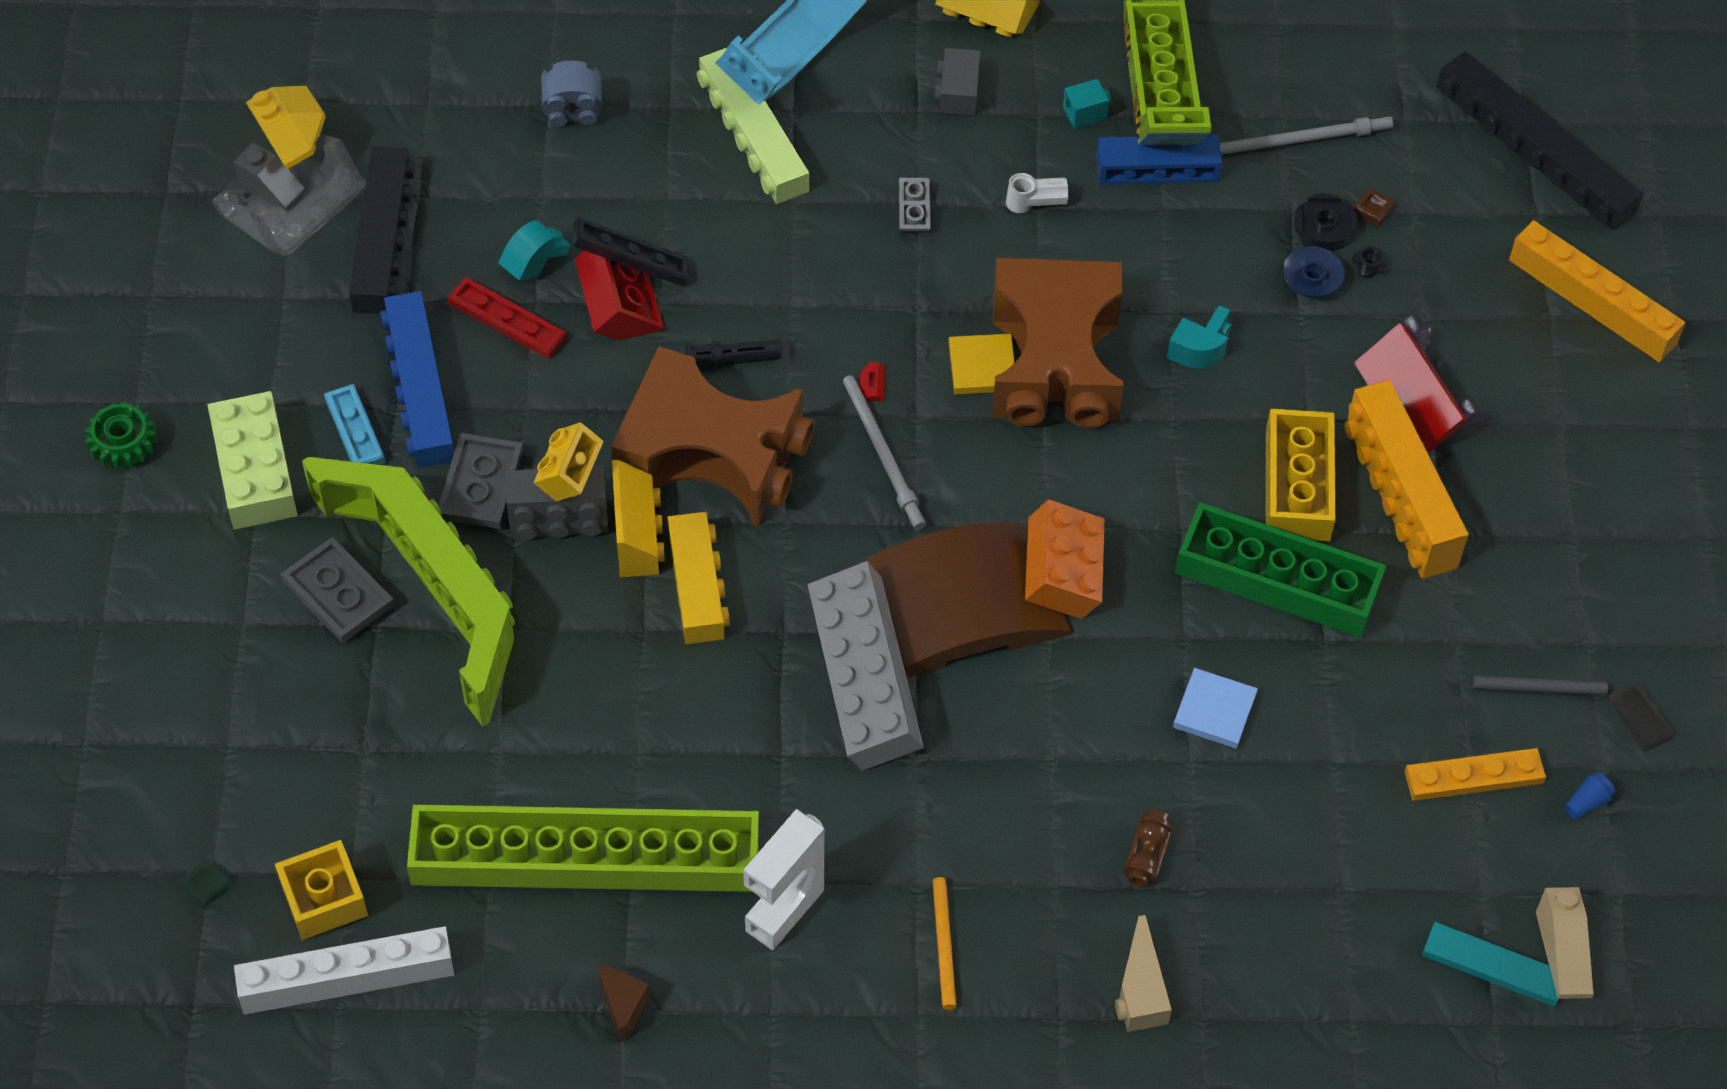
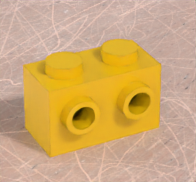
[533,422,604,502]

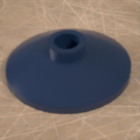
[1283,246,1345,298]

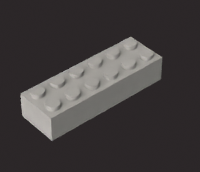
[807,561,924,771]

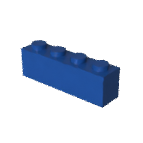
[1096,135,1222,185]

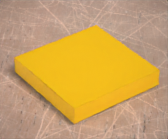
[948,334,1014,395]

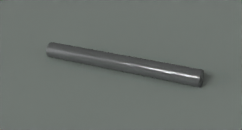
[1472,676,1608,695]

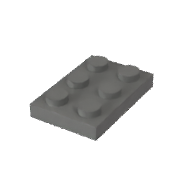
[438,433,524,530]
[280,537,395,644]

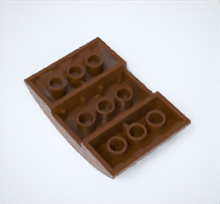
[854,522,1071,678]

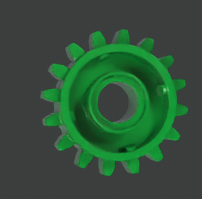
[85,402,157,469]

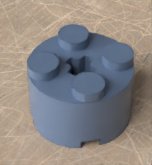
[541,61,602,127]

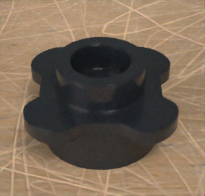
[1352,246,1388,277]

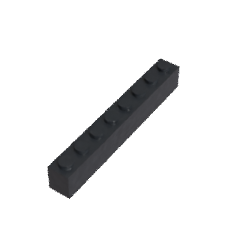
[1436,51,1643,231]

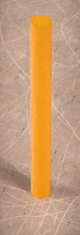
[932,877,957,1010]

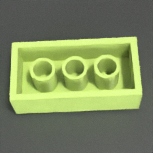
[207,391,298,530]

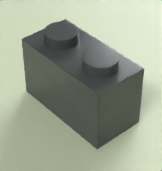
[935,48,980,116]

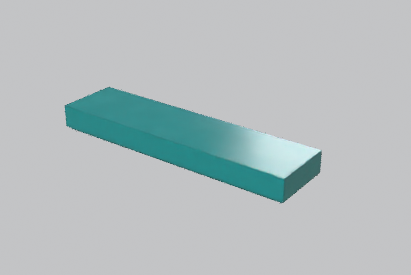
[1422,921,1558,1007]

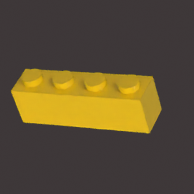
[667,512,730,644]

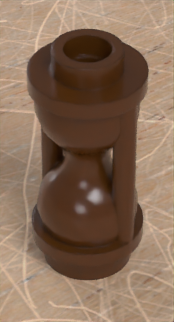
[1123,809,1173,887]

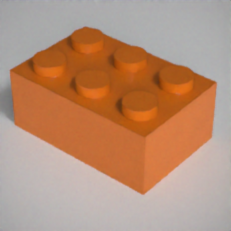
[1025,499,1105,619]

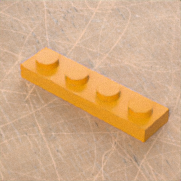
[1404,748,1546,801]

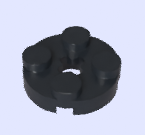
[1294,193,1357,249]

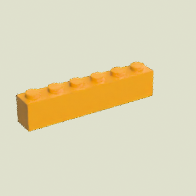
[1509,220,1686,363]

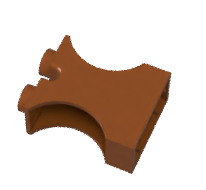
[992,258,1123,428]
[611,347,815,526]

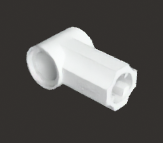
[1006,173,1068,213]

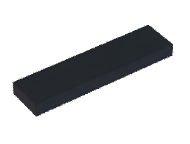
[573,217,688,286]

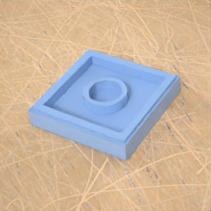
[1173,668,1258,749]

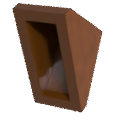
[597,964,650,1042]

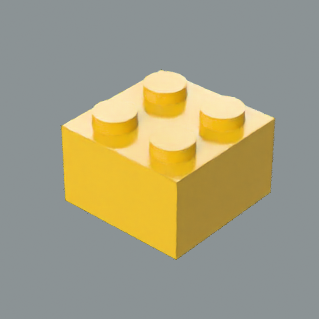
[275,840,368,940]

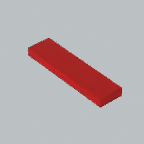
[447,277,567,360]

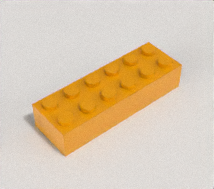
[1344,380,1469,579]

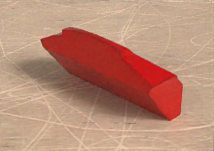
[859,362,885,401]

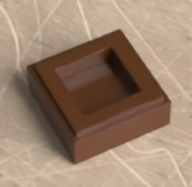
[1353,187,1395,227]

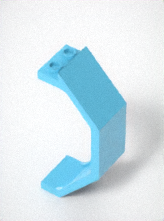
[715,0,868,105]

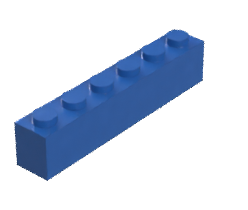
[380,291,454,468]

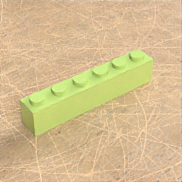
[697,47,809,204]

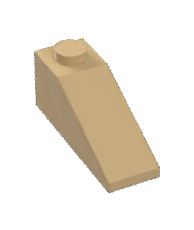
[1536,887,1594,999]
[1115,915,1172,1032]

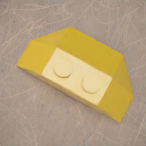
[246,86,326,169]

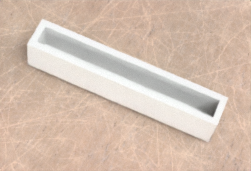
[234,926,455,1015]

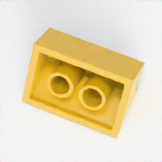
[935,0,1041,37]
[612,460,665,577]

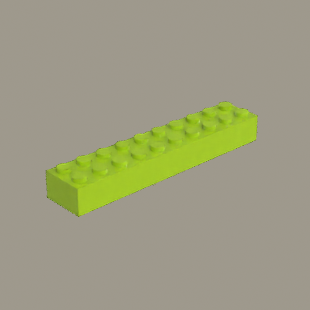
[407,805,759,892]

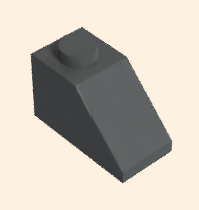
[233,142,305,212]

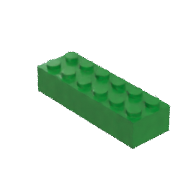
[1175,502,1387,638]

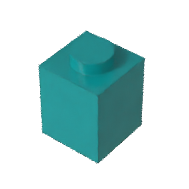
[1063,79,1111,129]

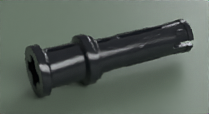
[685,338,782,368]

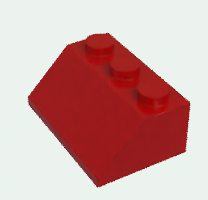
[575,251,664,340]

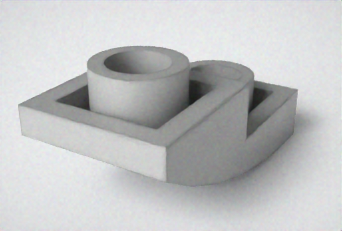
[899,178,930,231]

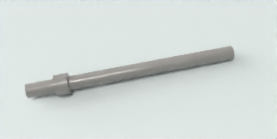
[1220,116,1393,155]
[843,375,926,530]

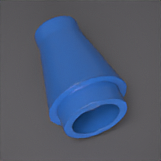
[1564,772,1615,820]

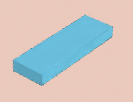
[324,384,386,465]

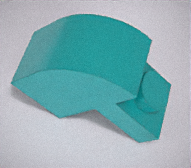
[498,220,572,281]
[1167,305,1232,369]

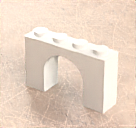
[743,809,825,950]

